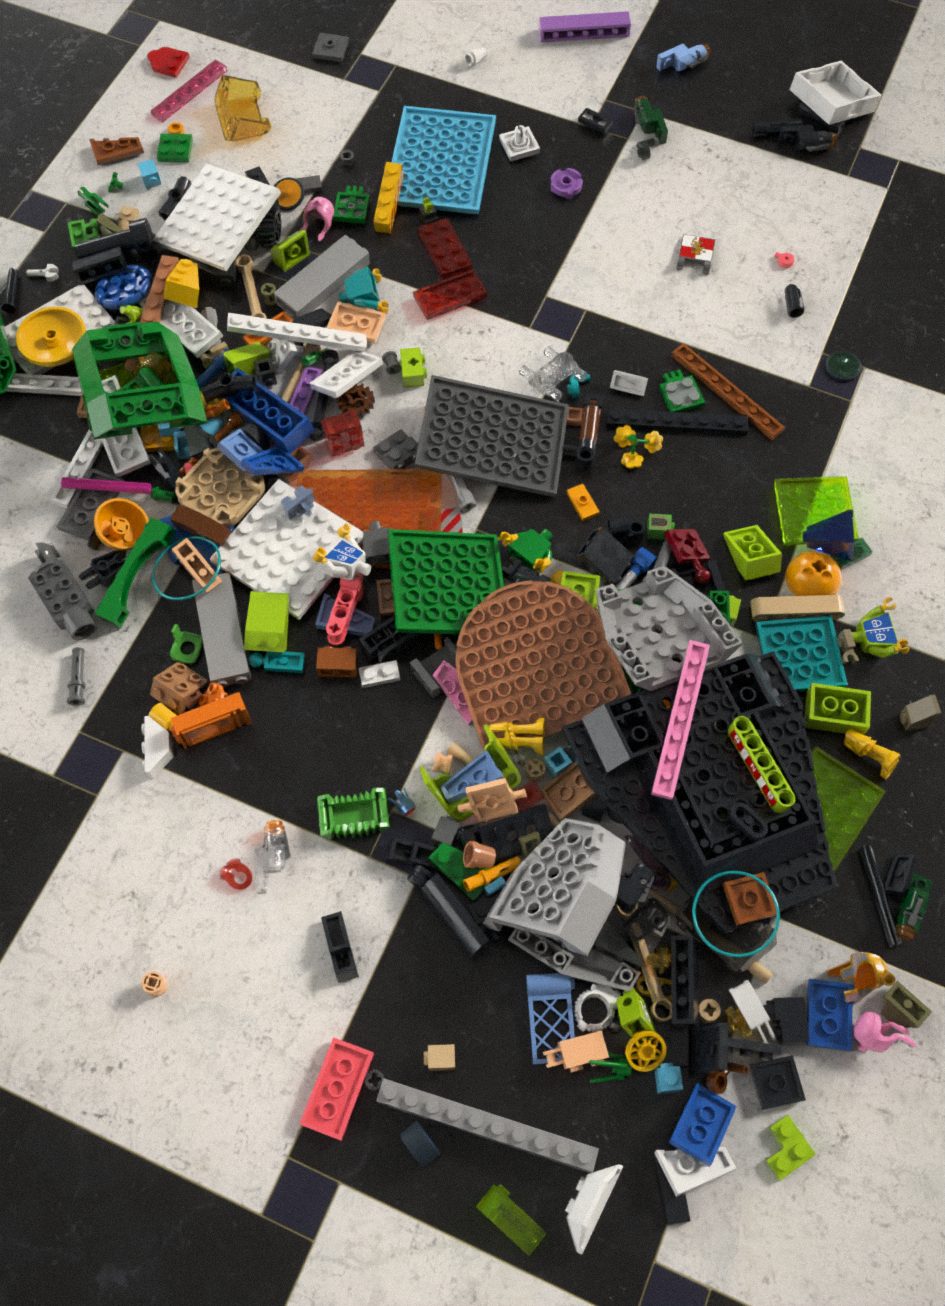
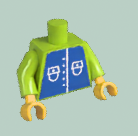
[851,597,910,658]

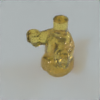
[725,1006,753,1038]

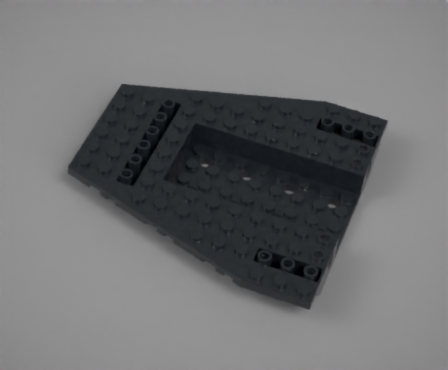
[561,651,837,935]

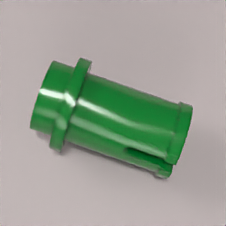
[151,487,176,503]

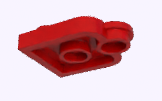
[147,47,190,78]

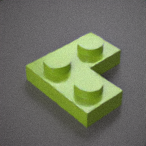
[765,1115,816,1181]

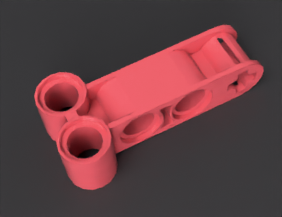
[326,574,364,645]

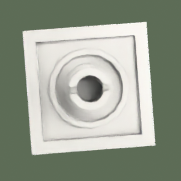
[499,125,540,161]
[268,338,303,373]

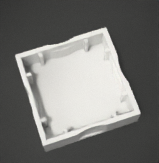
[790,61,881,125]

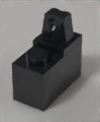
[763,997,810,1046]

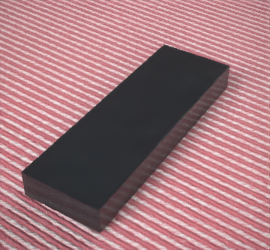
[653,1149,691,1225]

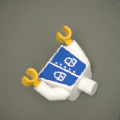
[313,523,371,580]

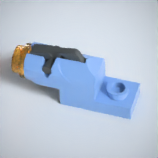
[656,44,711,71]

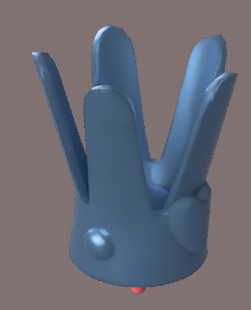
[388,787,416,817]

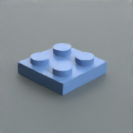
[217,429,264,471]

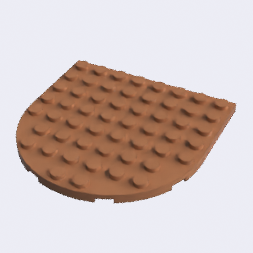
[456,581,631,751]

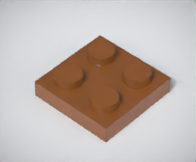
[722,872,776,926]

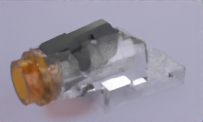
[255,820,291,894]

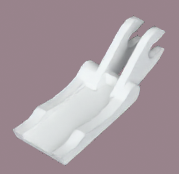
[729,980,776,1043]

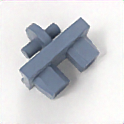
[281,485,315,520]

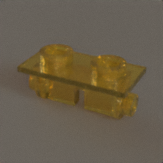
[647,943,671,974]

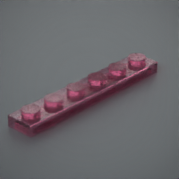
[151,59,227,123]

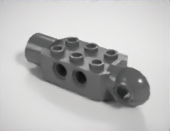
[28,542,97,641]

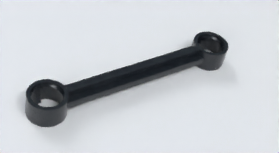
[309,349,340,441]

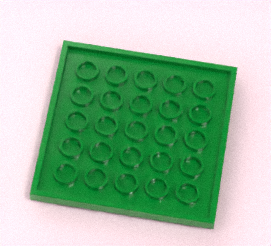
[387,529,504,634]

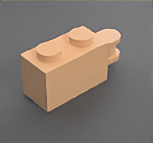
[543,1031,609,1072]

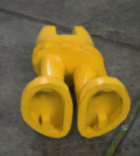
[489,718,545,755]
[844,729,901,780]

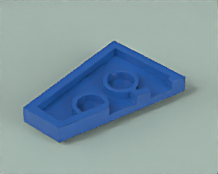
[240,446,305,476]

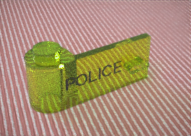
[476,1184,546,1256]

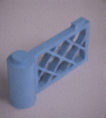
[526,973,575,1064]

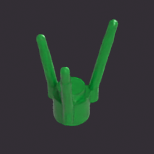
[589,1052,632,1083]

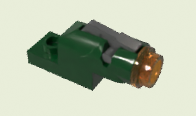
[634,96,668,144]
[895,872,933,941]

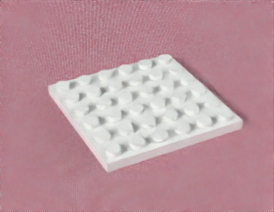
[152,164,281,271]
[210,479,363,620]

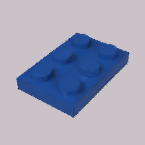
[806,979,853,1052]
[669,1083,737,1167]

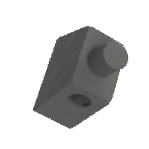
[363,521,390,565]

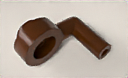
[706,1062,749,1094]

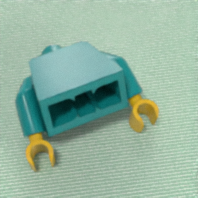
[339,267,389,314]

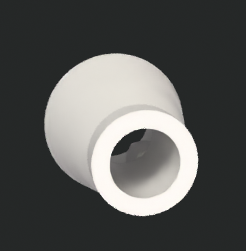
[464,47,487,66]

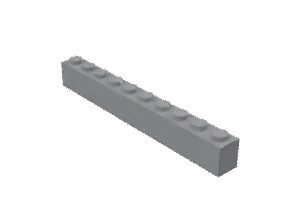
[376,1078,599,1173]

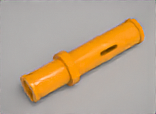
[463,856,522,892]

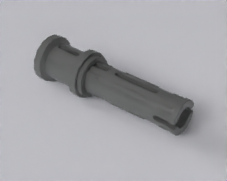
[67,647,86,706]

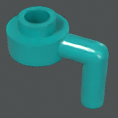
[567,374,590,398]

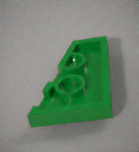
[428,843,501,901]

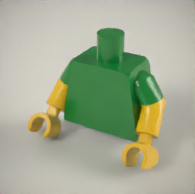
[498,529,552,573]

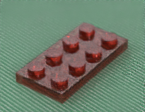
[418,218,473,279]
[413,269,488,320]

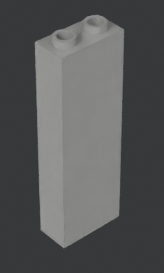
[274,235,370,319]
[192,572,252,688]

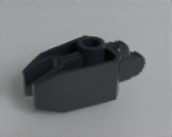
[79,550,126,589]

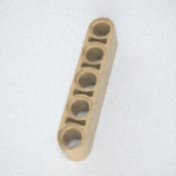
[750,595,845,622]

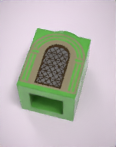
[647,513,675,540]

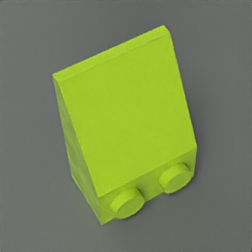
[723,525,782,580]
[244,591,289,652]

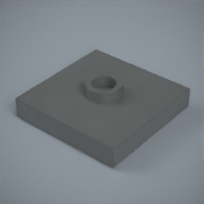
[312,33,349,62]

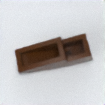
[170,504,232,547]

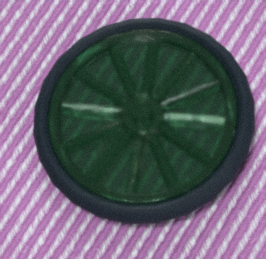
[825,351,862,381]

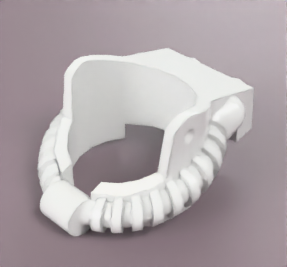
[573,984,621,1032]

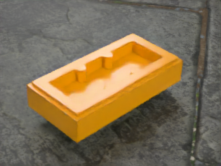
[567,484,599,521]

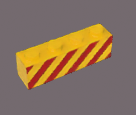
[373,162,404,234]

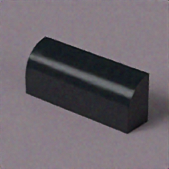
[421,874,489,960]

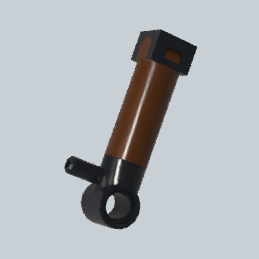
[563,394,603,471]

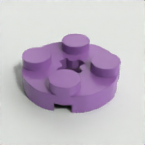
[551,168,583,199]

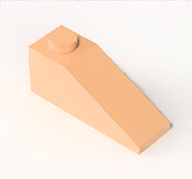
[172,538,223,593]

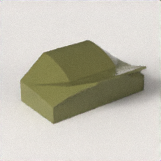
[95,213,124,237]
[881,981,932,1028]

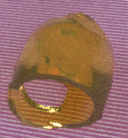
[133,352,170,382]

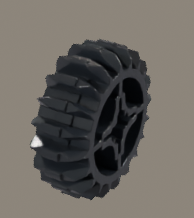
[258,204,282,249]

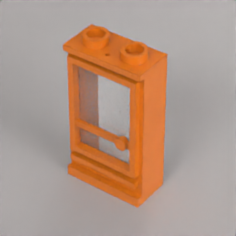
[170,692,252,749]

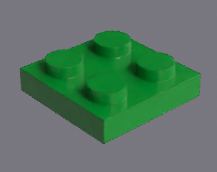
[157,134,193,162]

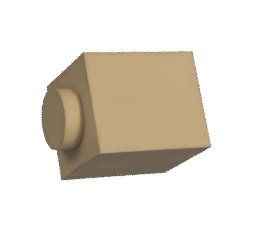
[424,1044,455,1071]

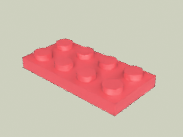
[300,1037,374,1141]

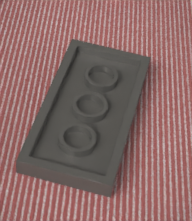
[57,468,124,541]

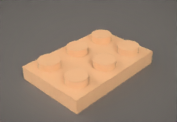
[326,302,386,344]

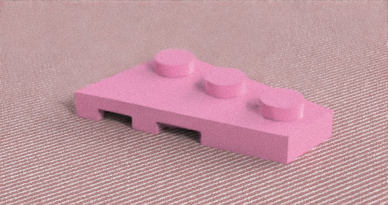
[432,660,472,725]

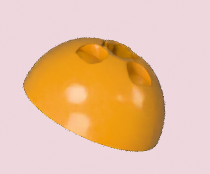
[94,498,149,551]
[785,551,841,596]

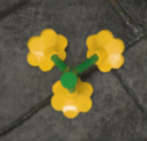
[614,425,663,469]

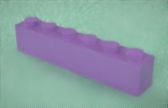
[539,11,631,42]

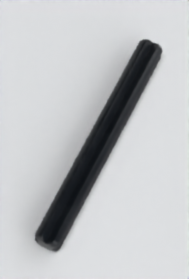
[859,846,902,947]

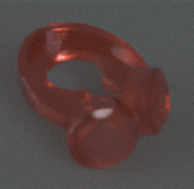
[220,858,252,890]

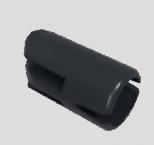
[785,284,805,318]

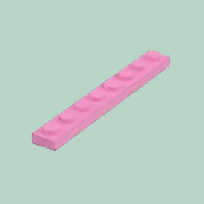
[651,640,710,800]

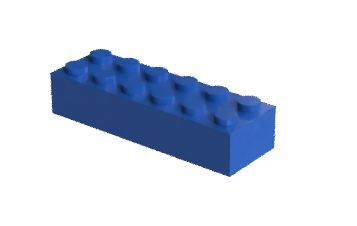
[217,368,315,454]

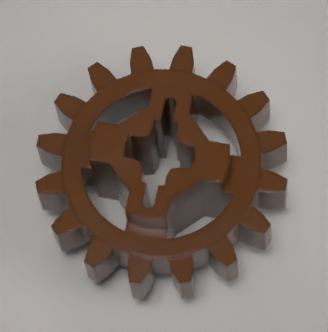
[337,383,375,419]

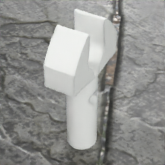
[26,264,60,282]

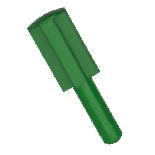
[301,348,328,367]

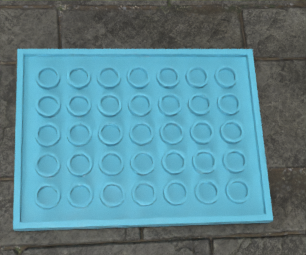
[391,106,496,215]

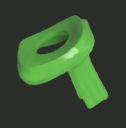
[170,624,203,664]

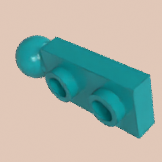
[248,651,305,673]

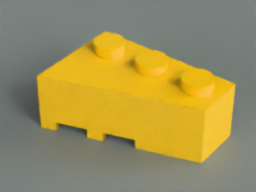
[164,259,199,308]

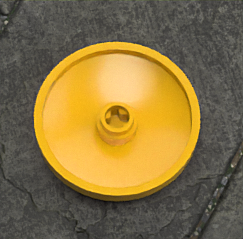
[16,307,87,367]

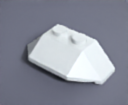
[565,1164,623,1255]

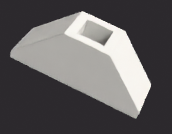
[142,716,173,779]

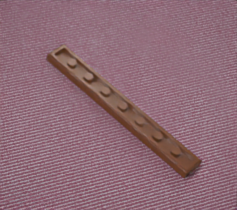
[671,343,785,440]

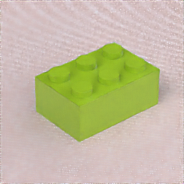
[805,683,871,735]

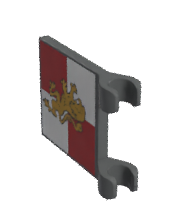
[676,234,715,274]

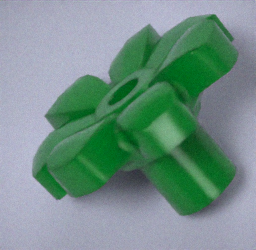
[108,172,123,192]

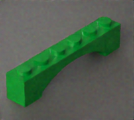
[95,517,176,629]

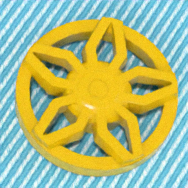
[625,1031,666,1072]

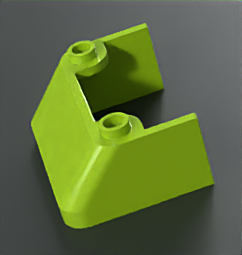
[419,724,521,822]

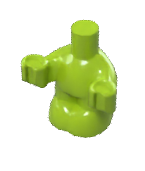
[119,305,144,324]

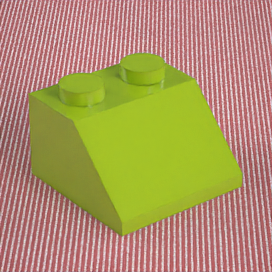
[270,230,310,272]

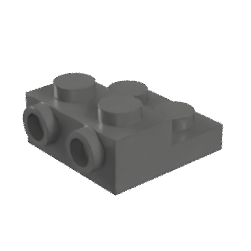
[373,429,418,475]

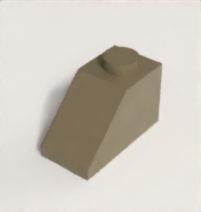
[900,695,941,731]

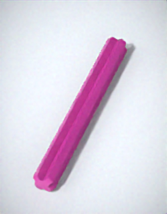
[61,477,152,494]

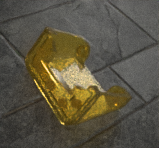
[215,75,271,141]

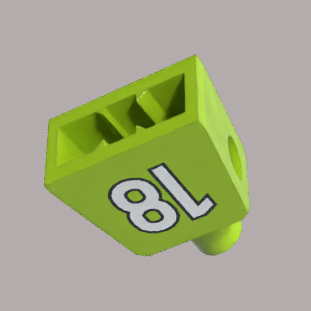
[616,987,657,1044]

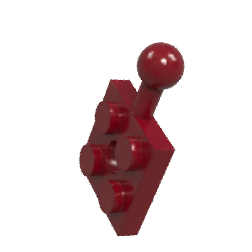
[664,529,710,584]

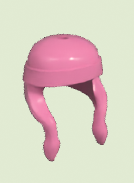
[300,197,334,242]
[854,1011,916,1053]

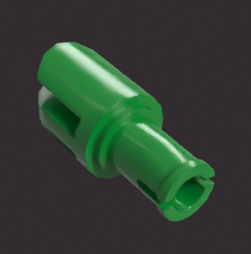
[77,187,109,217]

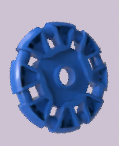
[95,265,153,310]

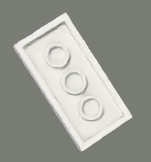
[310,351,383,398]

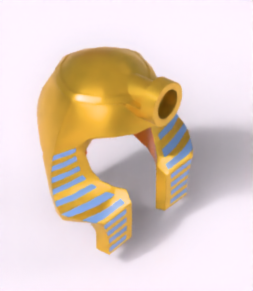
[827,952,896,1003]

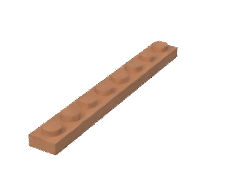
[124,255,179,373]

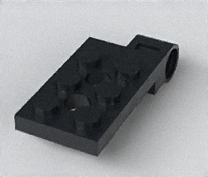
[457,803,553,864]

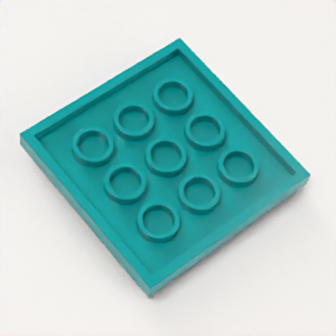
[755,615,848,692]

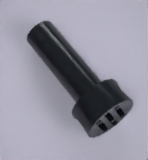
[75,218,156,259]

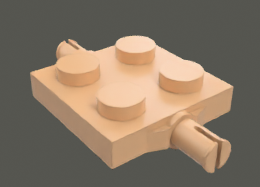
[457,778,527,822]

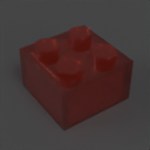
[320,409,364,457]

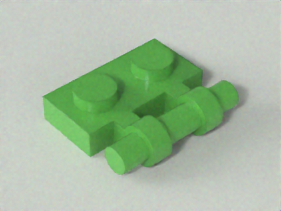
[68,219,101,251]

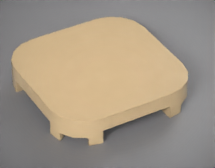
[175,448,265,528]

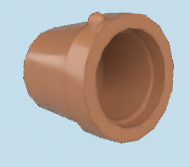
[463,841,496,869]

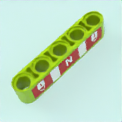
[728,716,795,813]

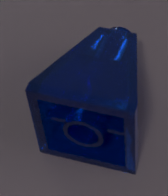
[803,510,854,561]

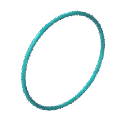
[152,536,221,600]
[692,871,780,957]

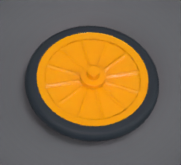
[274,177,305,211]

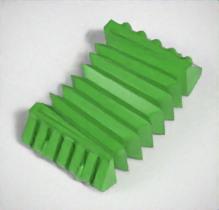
[317,788,390,839]

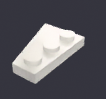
[655,1147,736,1197]

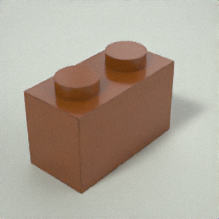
[316,646,358,677]

